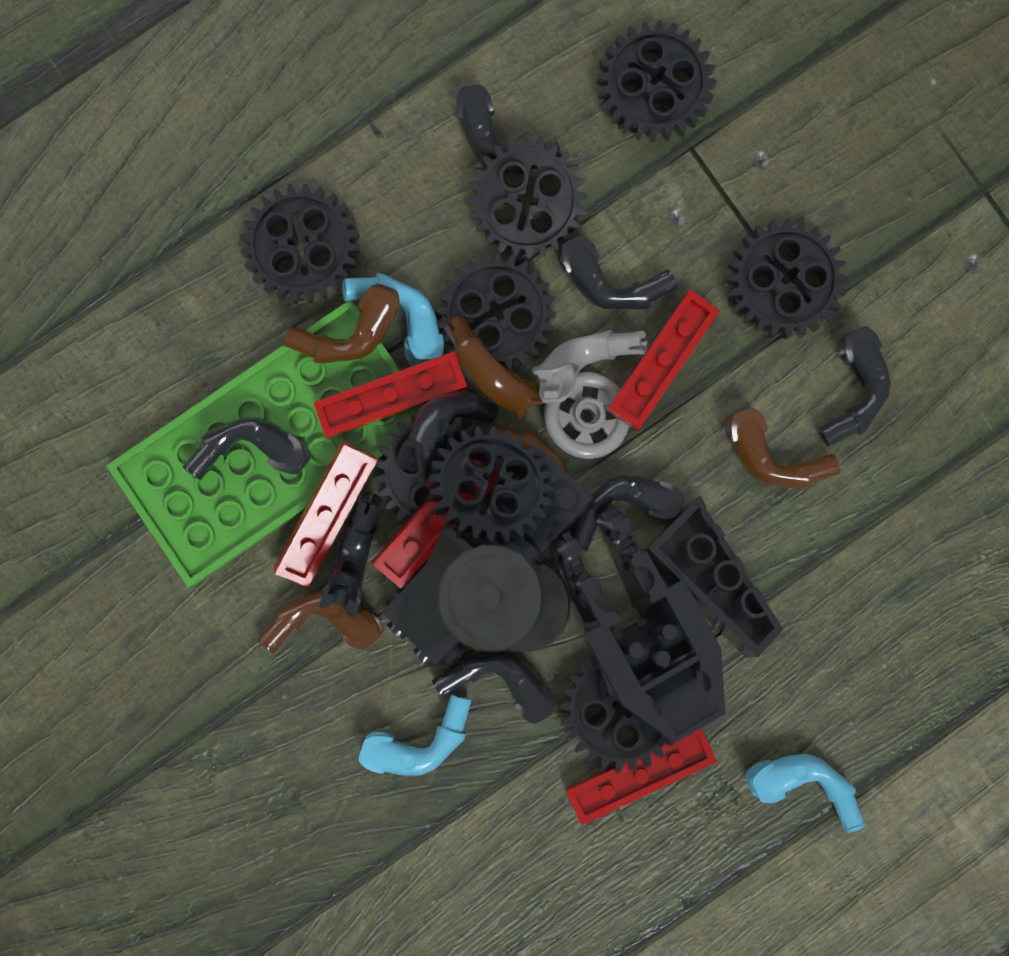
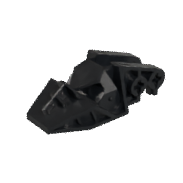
[549,507,725,743]

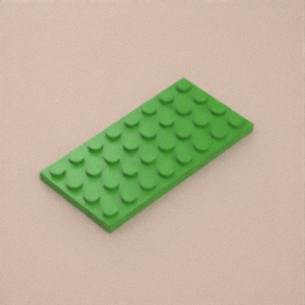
[106,301,424,588]

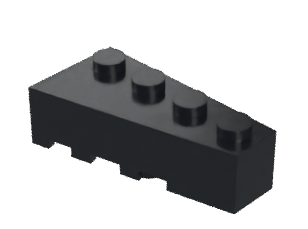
[643,496,784,658]

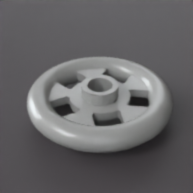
[544,372,629,459]

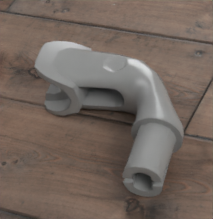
[532,330,648,403]

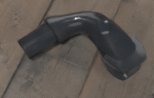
[456,85,561,175]
[559,235,678,310]
[818,326,891,447]
[397,388,498,475]
[183,417,311,480]
[571,475,684,552]
[319,492,382,617]
[432,652,554,724]

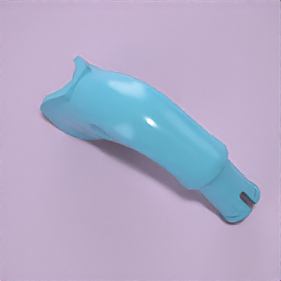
[342,273,444,367]
[359,694,472,776]
[745,754,866,833]

